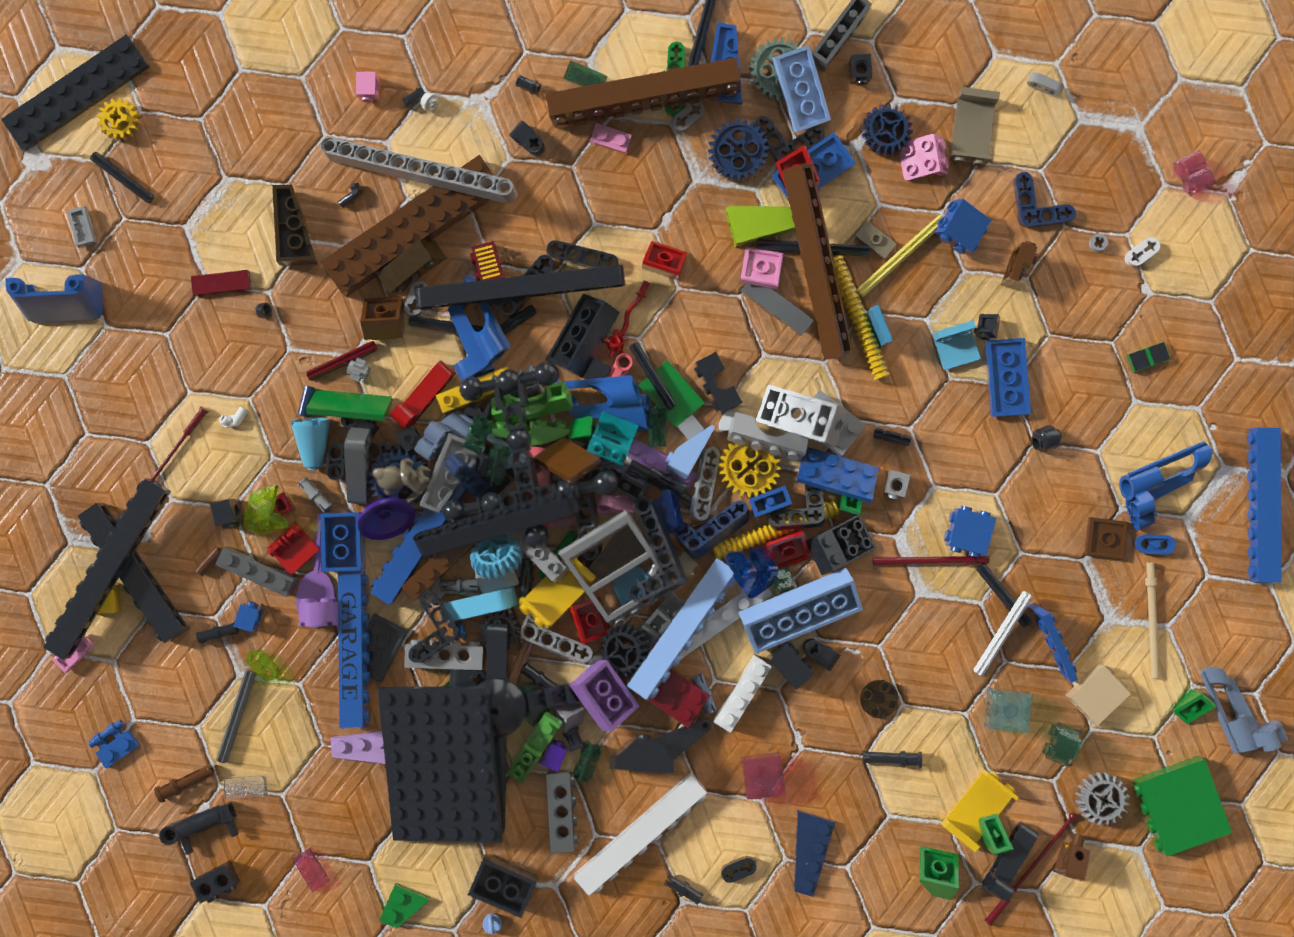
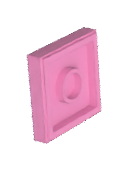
[740,247,783,289]

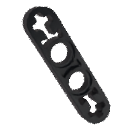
[546,240,619,268]

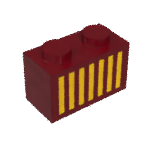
[470,241,505,281]

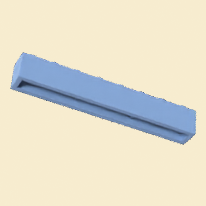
[627,558,737,701]

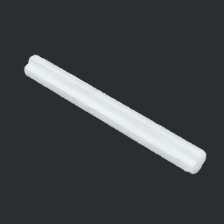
[974,591,1032,676]

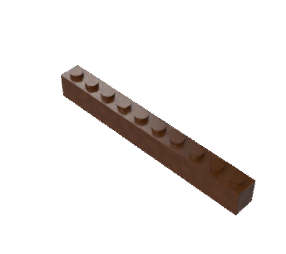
[782,163,854,360]

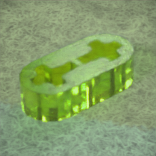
[246,649,279,681]

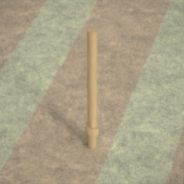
[1145,562,1159,678]

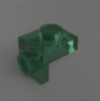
[770,566,794,597]

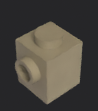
[672,551,698,581]

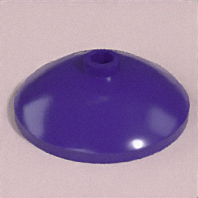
[357,498,415,540]

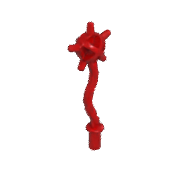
[603,280,650,358]

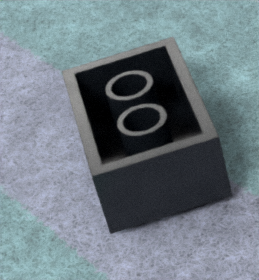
[468,853,539,918]

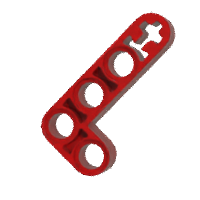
[390,360,456,429]

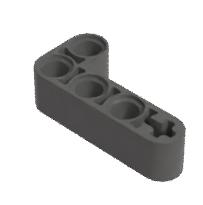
[344,427,372,505]

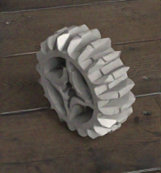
[1075,772,1129,825]

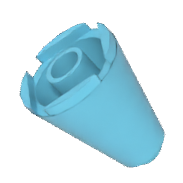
[291,417,330,470]

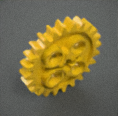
[718,443,781,499]

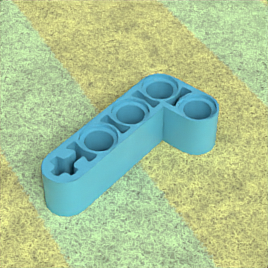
[438,586,519,623]

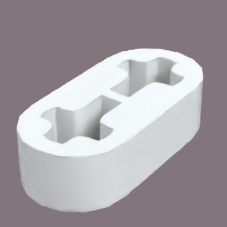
[1125,237,1160,267]

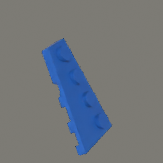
[711,22,742,105]
[1028,603,1078,683]

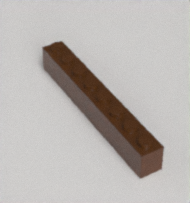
[401,480,529,601]

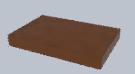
[534,437,601,484]

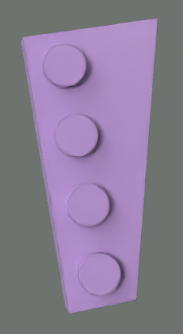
[330,731,385,764]

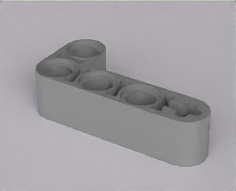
[520,614,592,664]

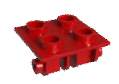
[267,522,320,576]

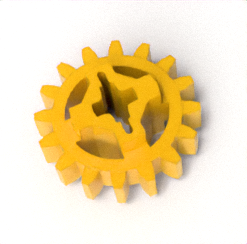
[97,98,141,141]

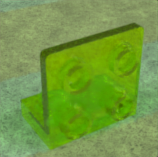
[243,484,288,536]

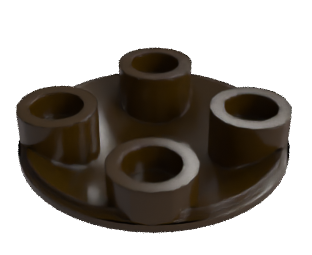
[860,680,899,718]

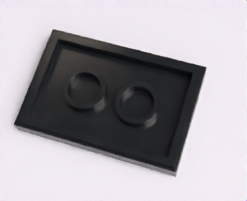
[366,613,409,682]

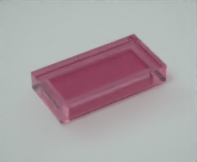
[292,848,330,892]

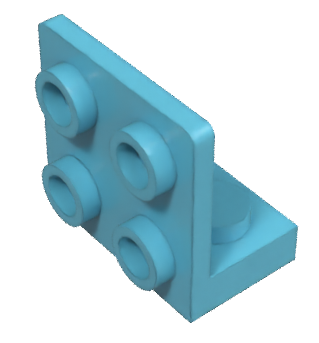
[932,320,980,370]

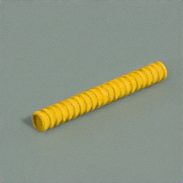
[833,255,890,381]
[713,499,839,560]

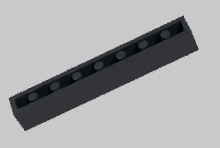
[77,503,189,643]

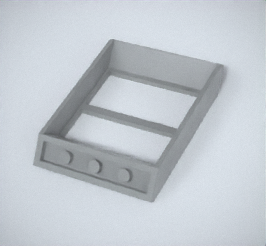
[559,511,675,626]

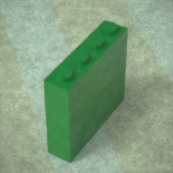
[1133,756,1232,857]

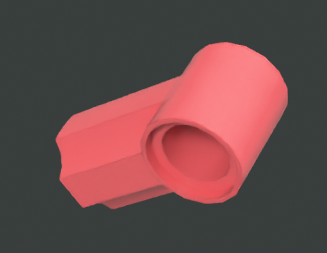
[607,354,633,377]

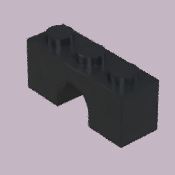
[694,352,743,415]

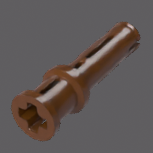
[154,763,215,803]

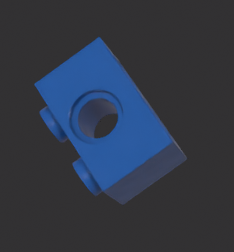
[749,486,792,520]

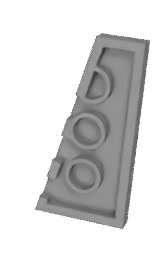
[420,433,485,513]

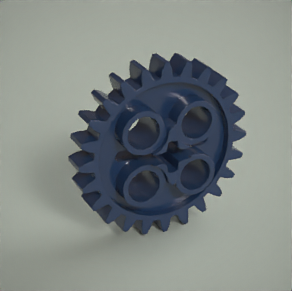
[708,118,770,182]
[368,449,431,502]

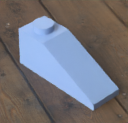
[665,425,715,480]

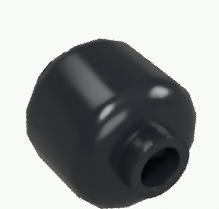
[1031,425,1062,453]

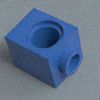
[233,601,264,632]

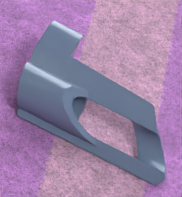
[414,410,526,476]
[1200,667,1288,754]

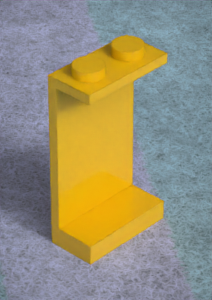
[519,558,596,630]
[941,770,1019,853]

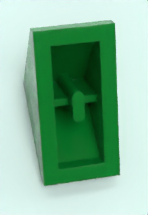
[569,416,595,445]
[838,495,862,515]
[1173,689,1216,724]
[979,814,1013,856]

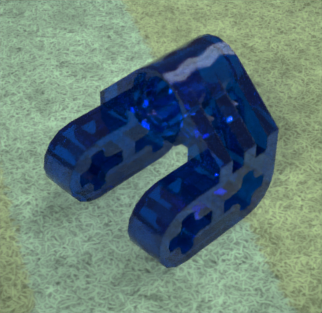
[727,548,778,599]

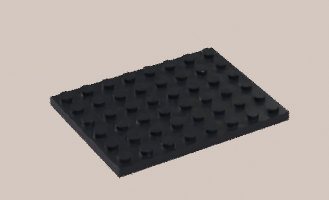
[378,686,503,843]

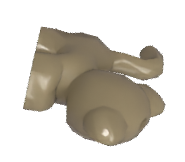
[372,458,430,510]

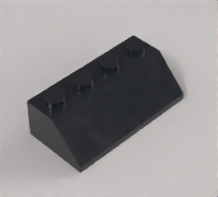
[546,293,620,379]

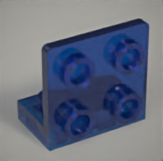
[643,489,686,534]

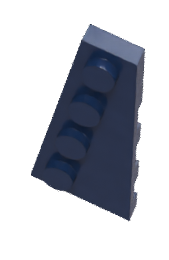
[794,810,835,897]

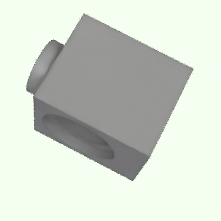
[883,470,910,500]

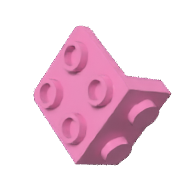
[900,134,949,181]

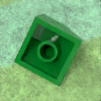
[919,846,959,900]

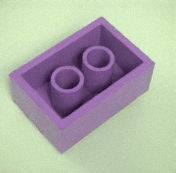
[569,660,639,731]

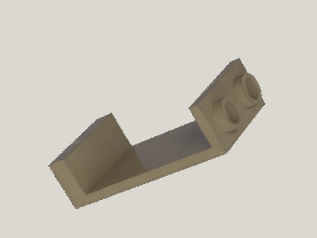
[949,87,1000,166]

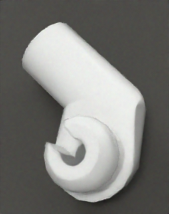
[219,407,248,428]

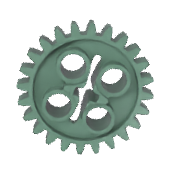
[748,38,798,102]

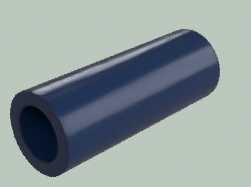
[297,385,316,418]

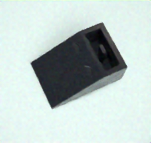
[806,515,876,575]

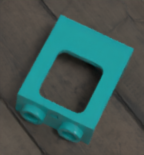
[587,411,639,465]

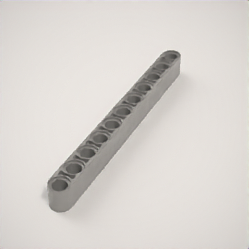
[320,137,518,203]

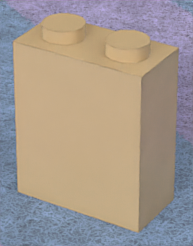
[1065,664,1131,726]

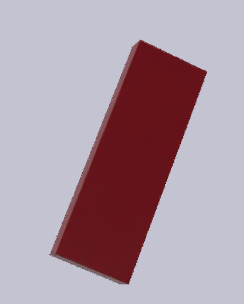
[191,270,251,296]

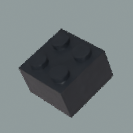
[767,642,814,690]

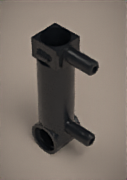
[159,801,239,855]

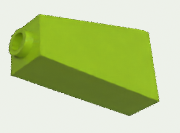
[725,206,796,247]

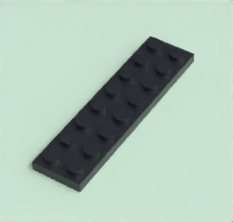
[1,34,150,152]

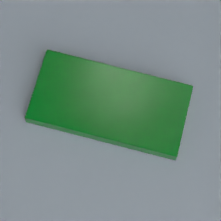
[306,389,392,421]

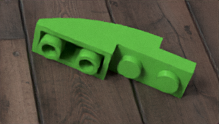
[491,418,570,446]
[507,711,562,783]

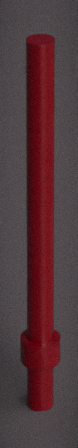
[873,554,990,566]

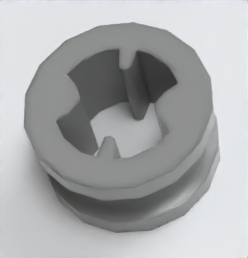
[1089,234,1108,252]

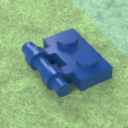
[88,719,140,769]

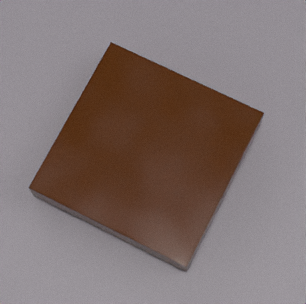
[1084,517,1128,560]

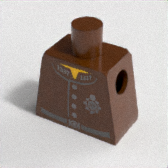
[1053,833,1091,882]

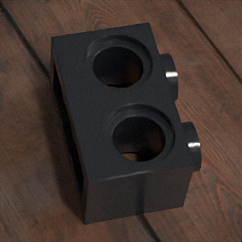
[190,860,240,904]

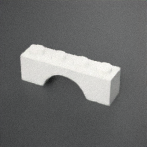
[713,654,772,733]

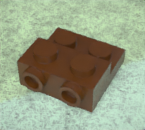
[1001,241,1038,288]

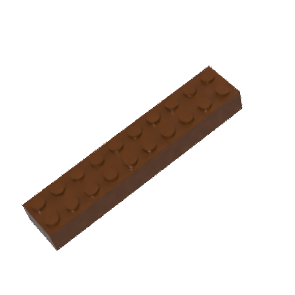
[546,57,741,129]
[321,155,494,297]

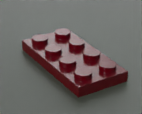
[625,652,710,728]

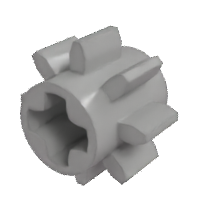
[347,358,371,383]

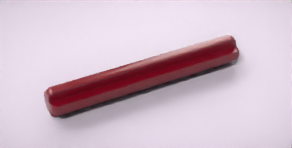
[306,341,378,381]

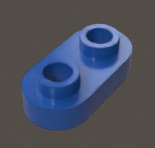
[1135,534,1176,554]

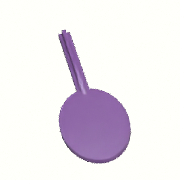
[296,514,335,628]

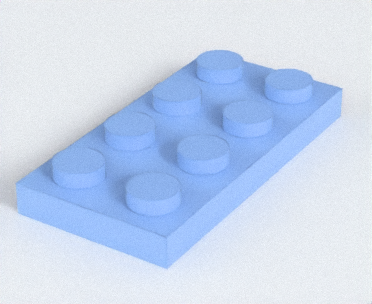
[772,45,831,133]

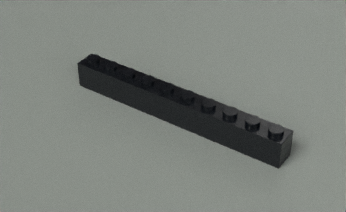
[43,478,171,660]

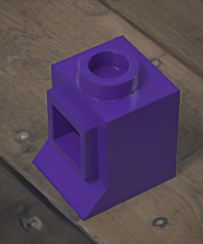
[538,739,568,772]

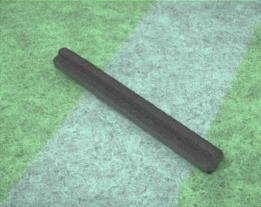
[216,670,256,763]

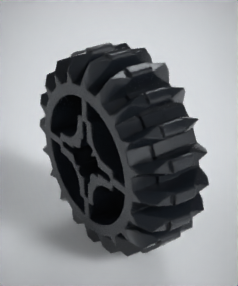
[600,624,652,677]

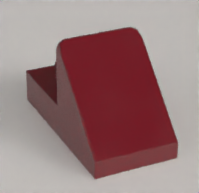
[261,492,297,523]

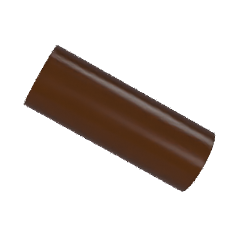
[195,546,222,576]

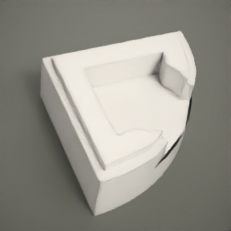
[718,409,735,432]

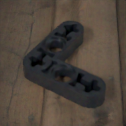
[755,116,825,162]
[768,485,825,531]
[408,591,460,663]

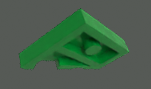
[379,883,430,928]

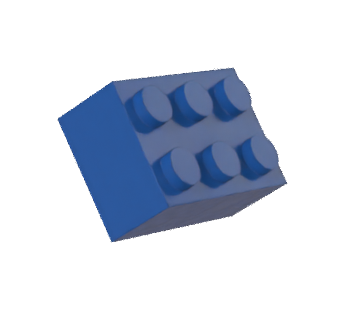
[320,512,366,572]

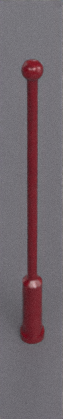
[151,406,209,480]
[984,813,1077,926]

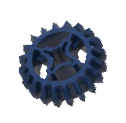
[861,104,913,156]

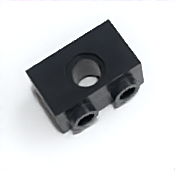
[210,499,246,529]

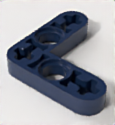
[1013,172,1076,228]

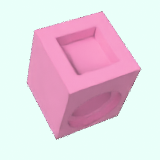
[356,72,379,103]

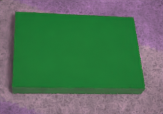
[638,360,705,428]

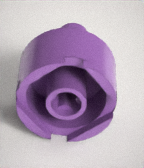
[299,598,338,627]

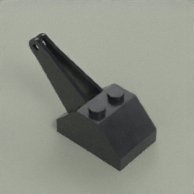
[609,718,711,773]

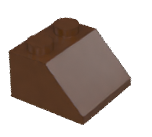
[360,296,404,340]

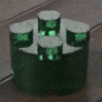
[1042,722,1083,767]

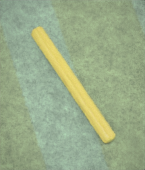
[857,215,943,297]

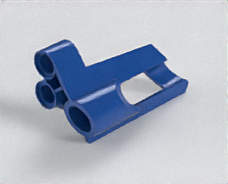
[448,276,511,381]
[556,375,651,431]
[1119,441,1213,530]

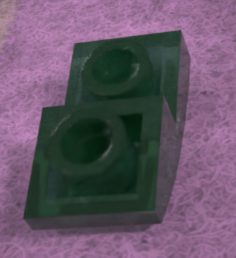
[563,60,608,87]
[462,414,493,455]

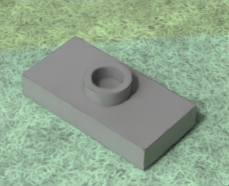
[67,206,97,248]

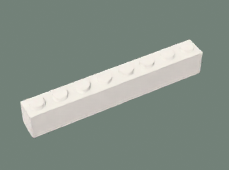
[574,772,707,896]

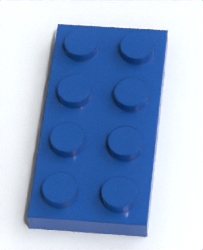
[771,132,856,200]
[985,338,1031,417]
[796,447,879,503]

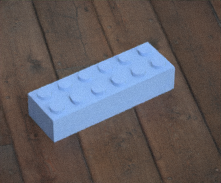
[738,568,863,654]

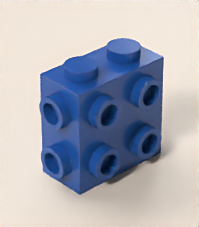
[935,199,991,254]
[944,506,996,558]

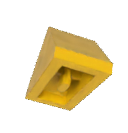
[98,582,121,614]

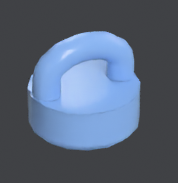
[482,913,502,935]

